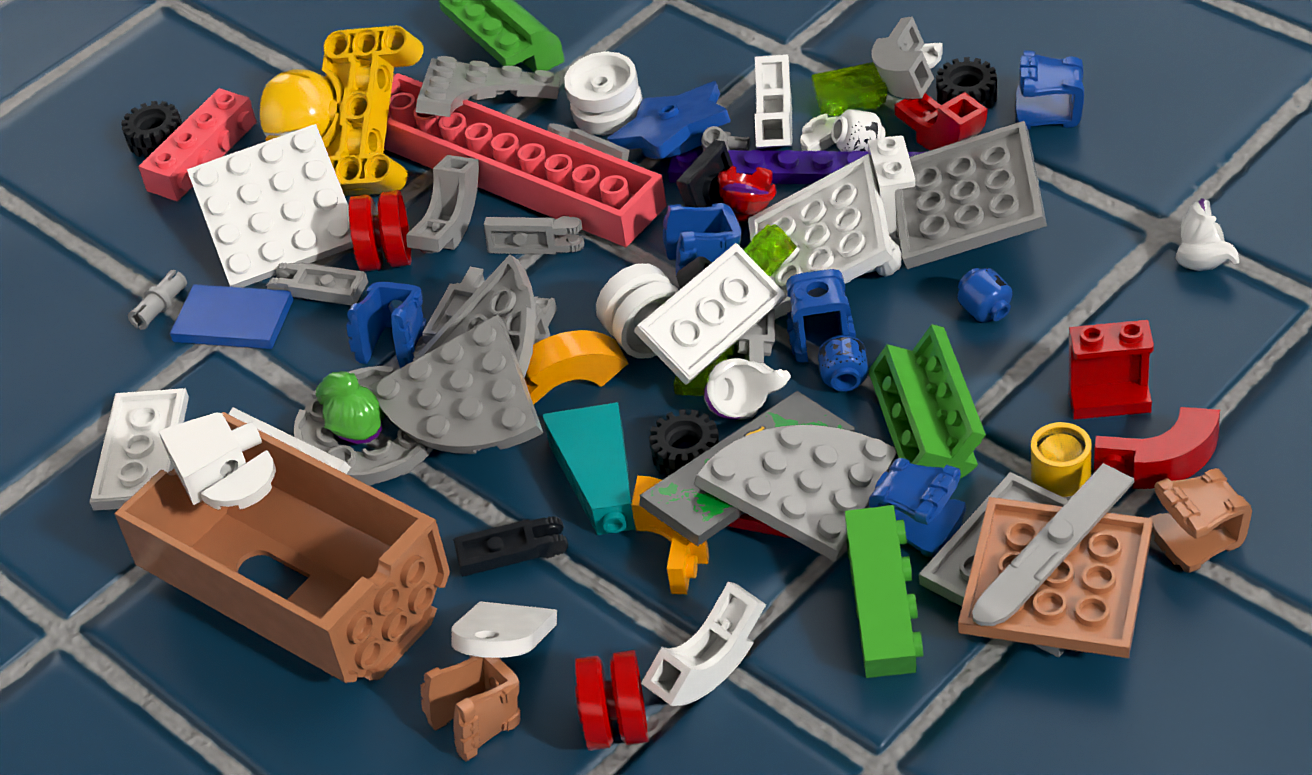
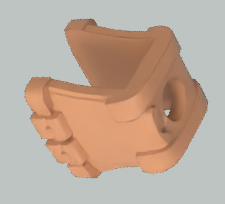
[1149,468,1252,573]
[421,655,521,761]

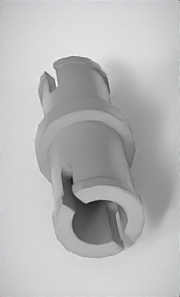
[128,270,187,330]

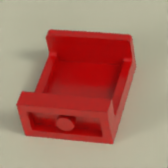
[1068,320,1154,420]

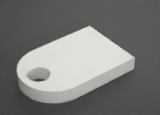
[451,601,557,658]

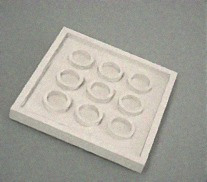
[187,124,353,288]
[748,154,893,319]

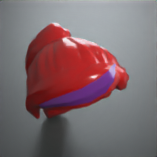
[717,166,776,222]

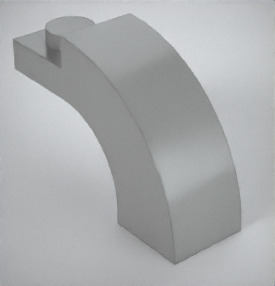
[872,17,934,99]
[406,155,479,253]

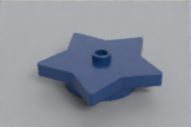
[607,81,731,159]

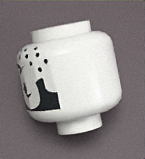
[832,109,885,152]

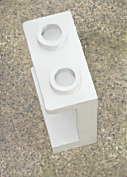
[868,135,916,248]

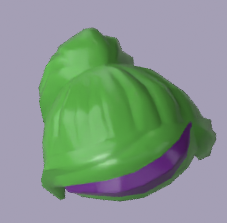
[315,371,385,444]

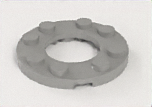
[294,366,433,486]

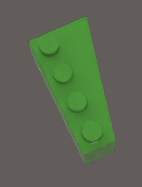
[845,505,923,678]

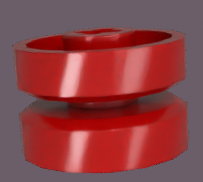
[349,190,412,272]
[575,650,648,751]

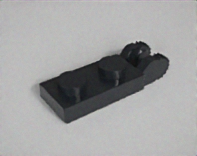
[453,516,569,577]

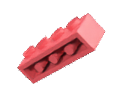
[138,88,257,202]

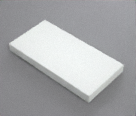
[634,243,787,385]
[90,388,189,511]

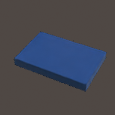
[170,284,294,349]

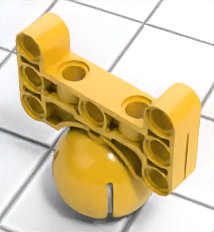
[260,26,424,196]

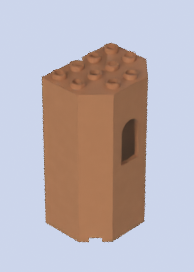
[114,412,450,683]

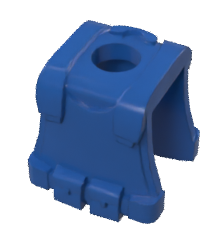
[1015,50,1084,130]
[663,203,741,278]
[786,269,856,362]
[346,282,427,368]
[869,458,966,558]

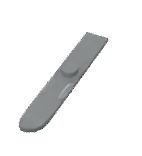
[972,463,1134,626]

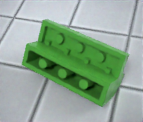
[439,0,565,72]
[869,324,986,478]

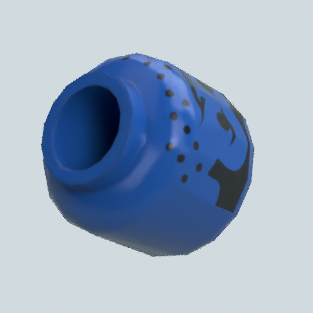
[957,268,1013,323]
[818,335,869,392]

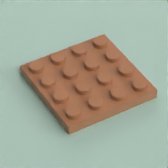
[958,497,1153,658]

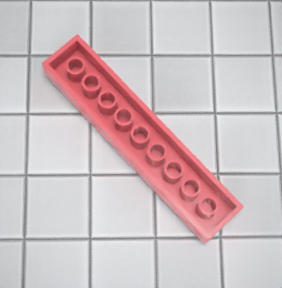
[384,73,667,247]

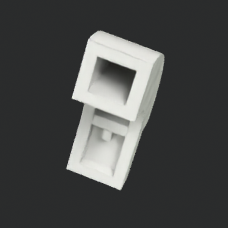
[755,55,792,149]
[641,582,766,706]

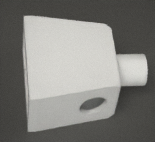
[159,412,262,505]

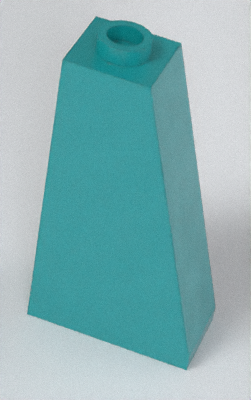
[543,402,636,535]

